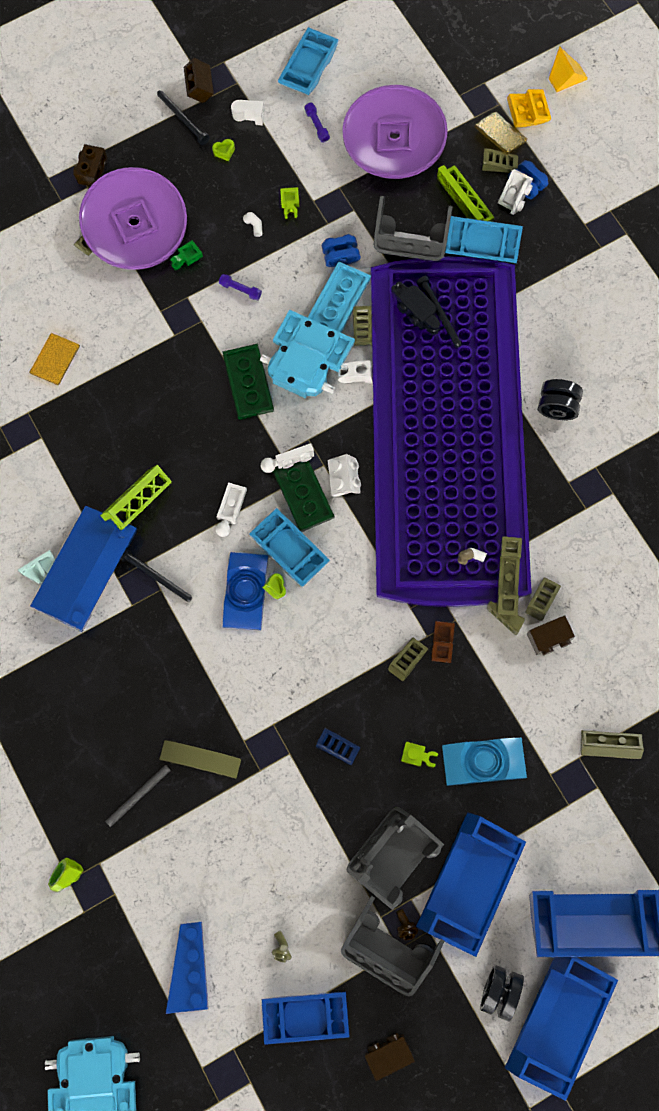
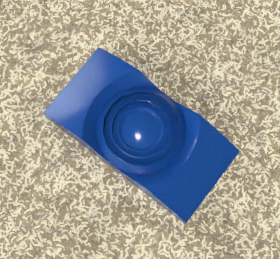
[223,552,269,630]
[262,992,349,1044]

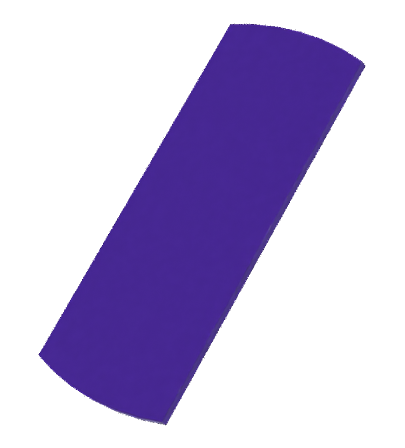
[371,256,532,607]

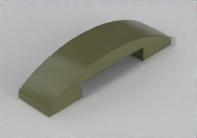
[497,537,522,616]
[159,740,242,779]

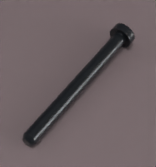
[157,90,210,145]
[416,276,462,348]
[120,548,192,602]

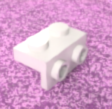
[498,169,533,215]
[328,454,361,497]

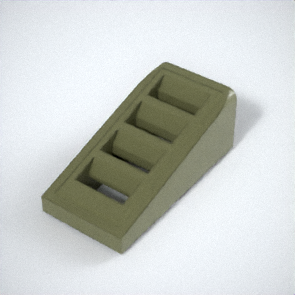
[482,149,518,173]
[353,306,372,346]
[525,577,561,621]
[486,601,525,636]
[388,637,428,681]

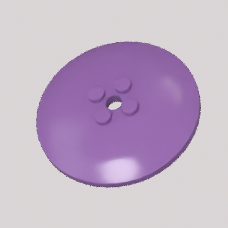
[343,85,448,179]
[79,167,187,270]

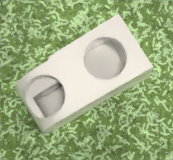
[231,100,265,126]
[338,360,373,383]

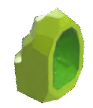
[48,858,84,892]

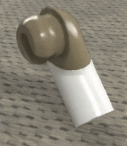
[458,548,487,565]

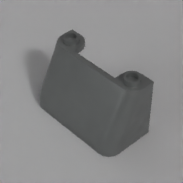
[347,807,444,910]

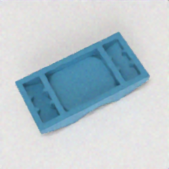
[278,27,338,95]
[445,216,523,263]
[249,508,330,587]
[442,738,527,786]

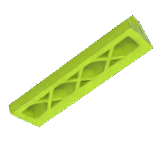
[437,165,494,222]
[100,465,172,530]

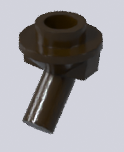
[396,909,418,940]

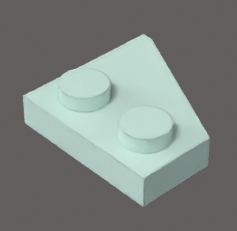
[18,550,56,585]

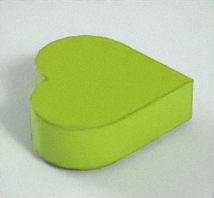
[212,139,235,161]
[262,573,286,599]

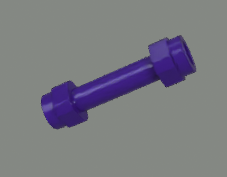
[304,102,330,142]
[219,274,262,301]

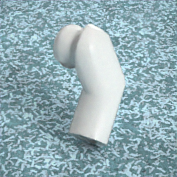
[243,212,262,237]

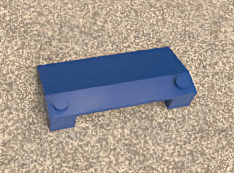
[30,506,137,633]
[416,812,526,957]
[529,890,659,957]
[505,957,618,1101]

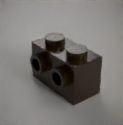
[183,58,214,103]
[73,144,108,186]
[527,615,575,656]
[365,1033,415,1081]

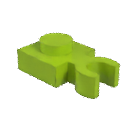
[280,187,299,219]
[401,742,438,767]

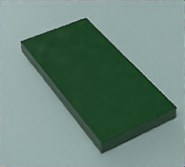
[222,343,274,420]
[272,461,335,532]

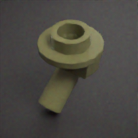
[271,931,292,963]

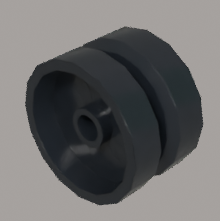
[537,379,583,421]
[480,964,524,1022]

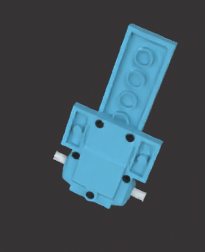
[260,261,371,399]
[45,1036,140,1111]

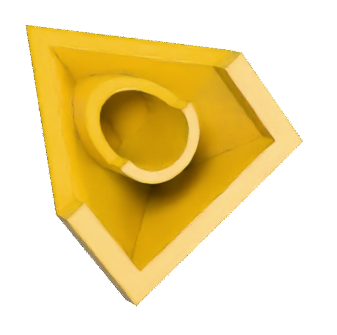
[549,46,588,92]

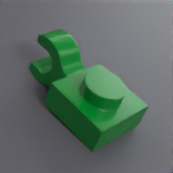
[170,240,203,270]

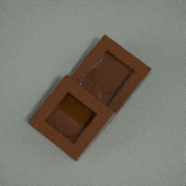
[431,621,455,663]

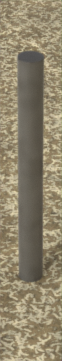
[105,765,171,827]

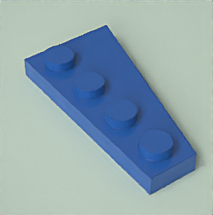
[166,922,209,1014]

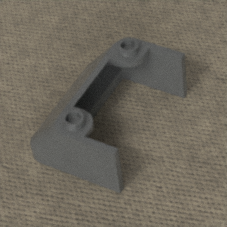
[373,196,453,261]
[341,896,445,996]

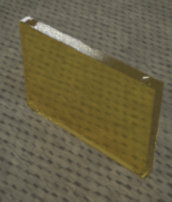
[475,112,528,155]
[29,333,80,386]

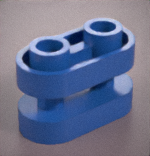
[508,160,548,199]
[321,234,361,267]

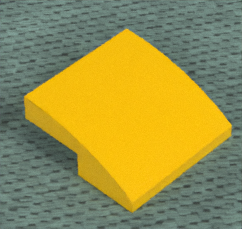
[507,89,552,127]

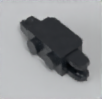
[391,281,441,335]

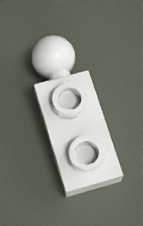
[261,443,314,473]
[215,483,247,537]

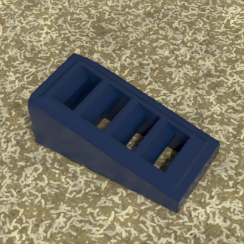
[316,728,361,766]

